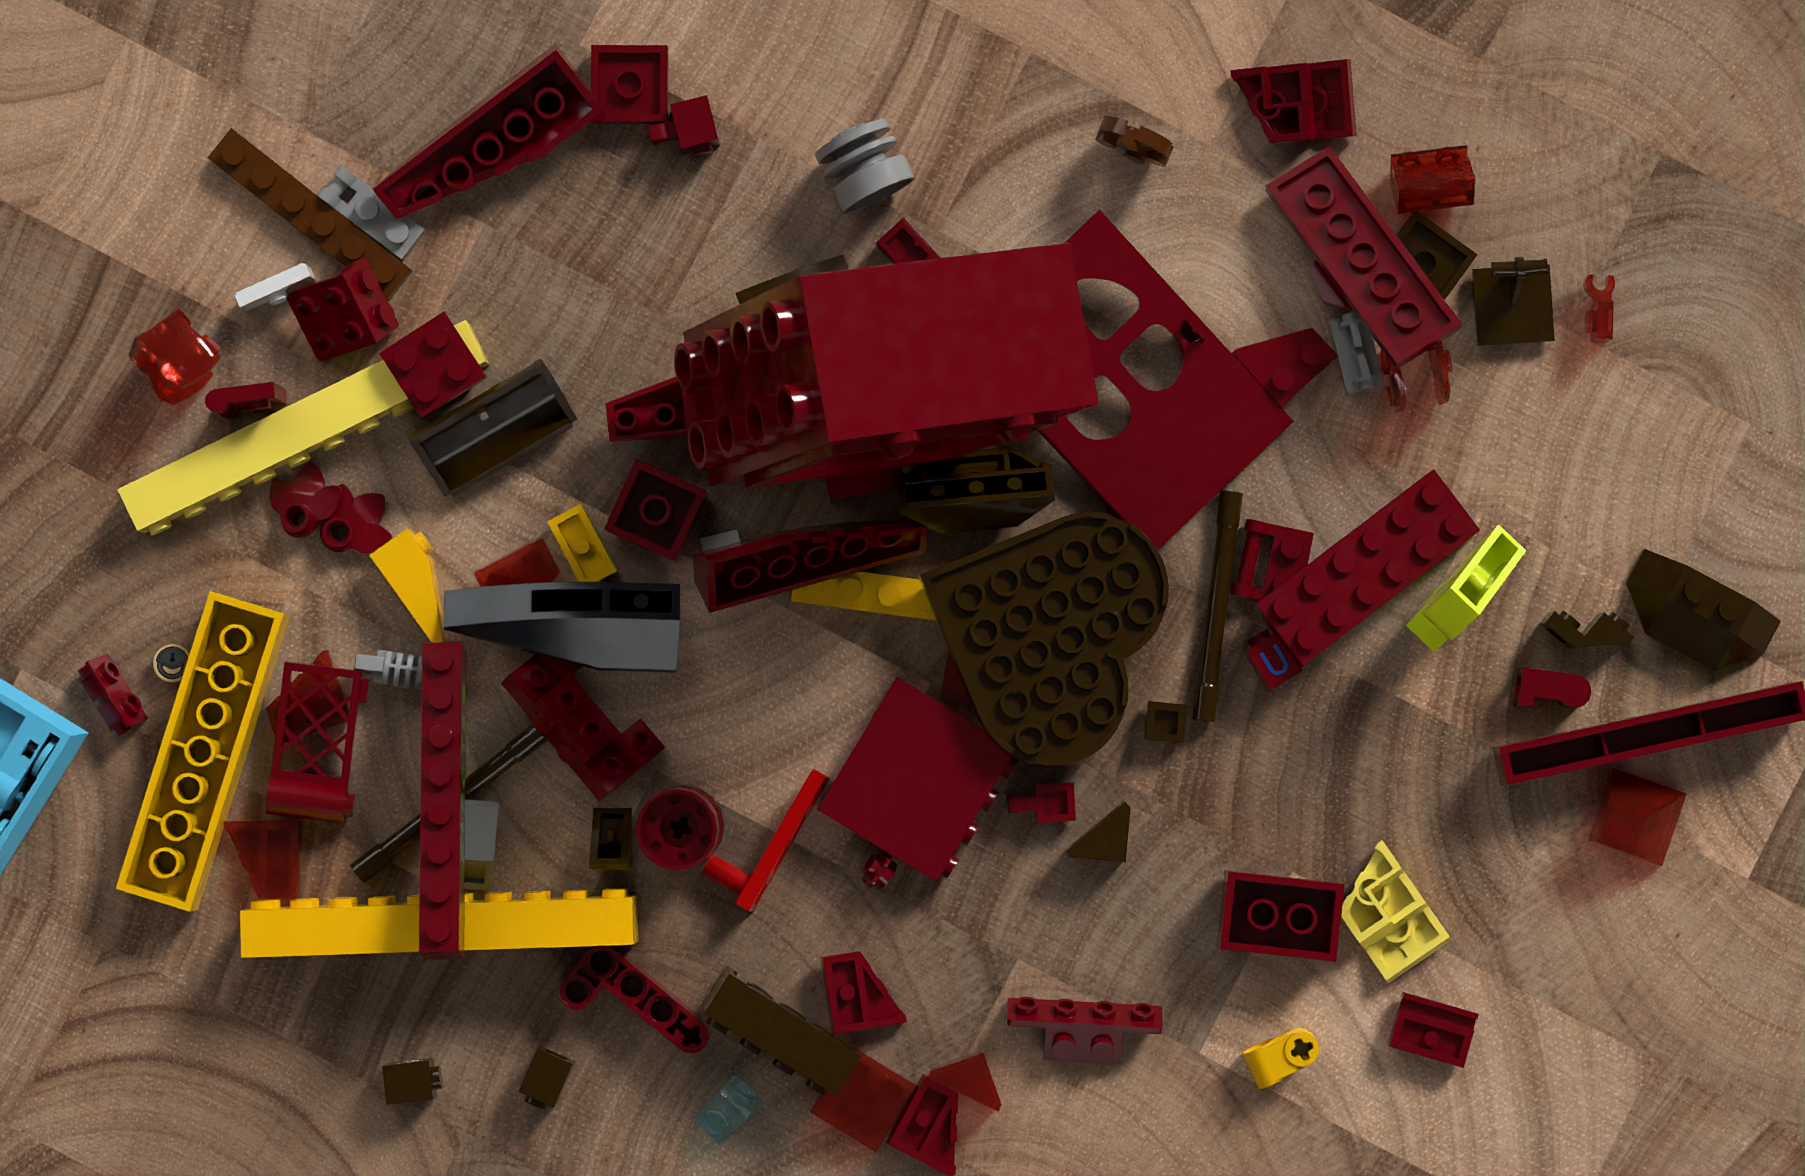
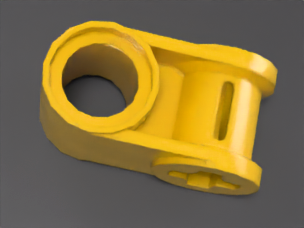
[1242,1027,1319,1089]

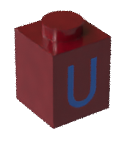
[1243,629,1303,691]

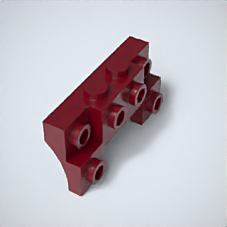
[501,654,666,802]

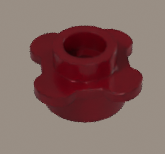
[862,850,897,889]

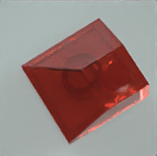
[1588,768,1687,866]

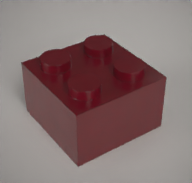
[604,459,709,563]

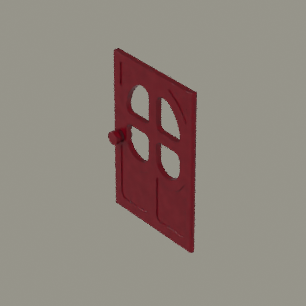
[1038,210,1294,550]

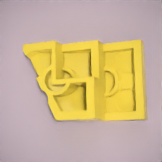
[1341,840,1452,983]

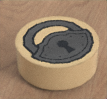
[153,644,190,683]

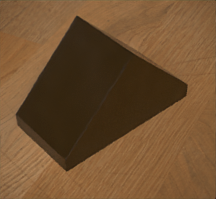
[1065,801,1131,862]
[589,808,632,869]

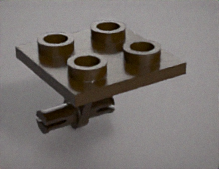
[1472,257,1555,346]

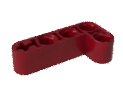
[559,945,711,1053]

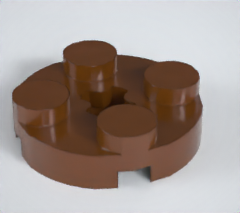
[1095,116,1174,167]

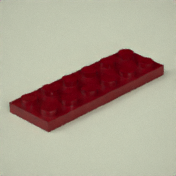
[1265,146,1462,370]
[1253,469,1480,668]

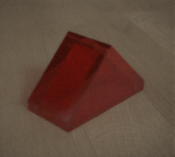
[928,1050,1002,1111]

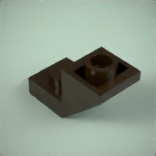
[1539,611,1634,649]

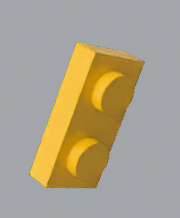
[547,504,618,582]

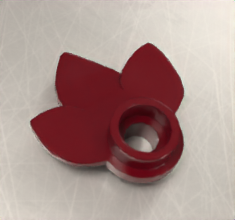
[269,462,342,538]
[320,484,392,554]

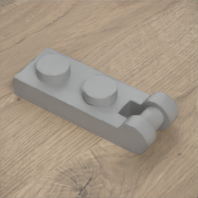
[317,165,426,261]

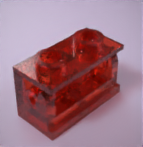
[1389,145,1476,214]

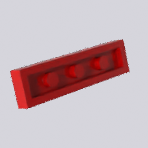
[702,769,830,912]

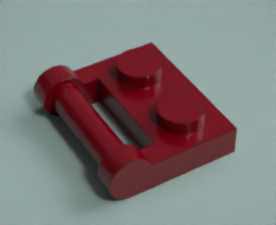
[205,382,287,419]
[1231,519,1314,601]

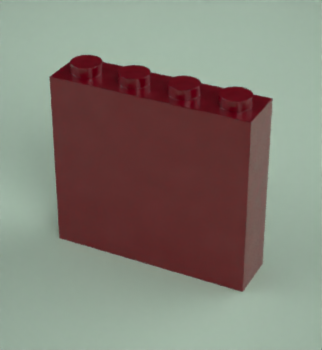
[817,677,1018,882]

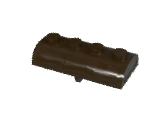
[407,358,578,496]

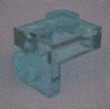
[693,1076,762,1144]

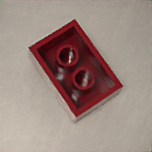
[1216,870,1345,962]

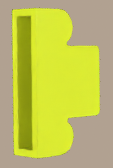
[1405,524,1526,652]

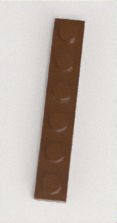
[207,128,413,301]

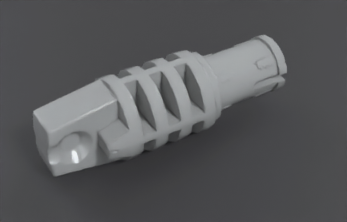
[354,650,422,690]

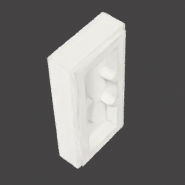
[235,263,316,312]

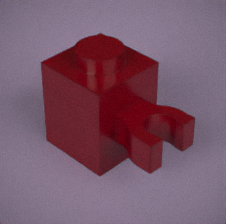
[648,95,720,158]

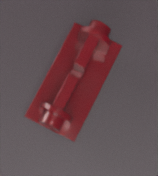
[78,654,148,736]

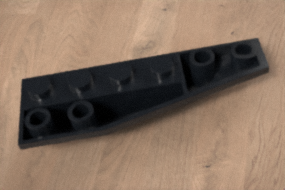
[444,582,680,673]

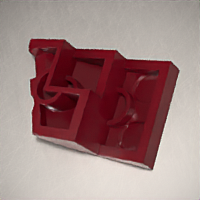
[1230,59,1357,143]

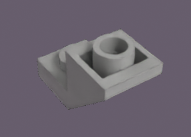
[465,799,499,891]

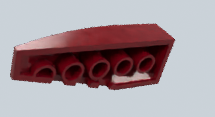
[372,44,603,220]
[693,521,927,613]

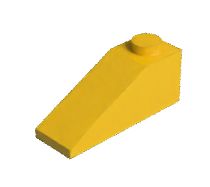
[369,528,447,643]

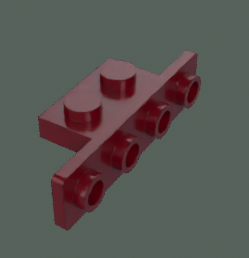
[1007,996,1163,1064]

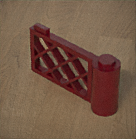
[266,661,369,824]

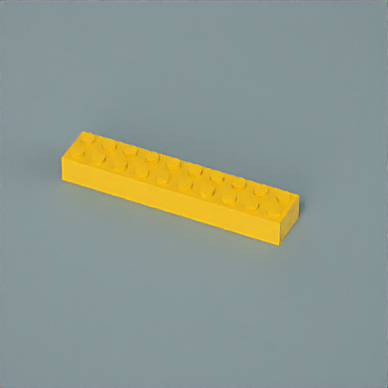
[240,888,639,958]

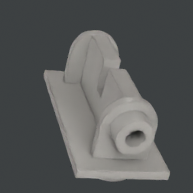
[1329,312,1384,395]

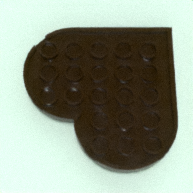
[919,512,1169,767]

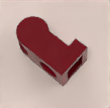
[1513,667,1591,708]

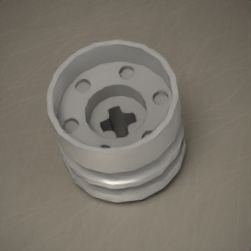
[815,119,915,214]

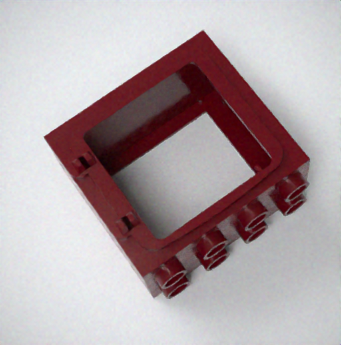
[674,242,1099,489]

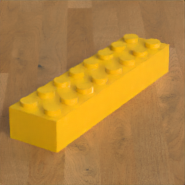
[115,591,291,912]

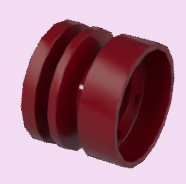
[636,785,725,871]

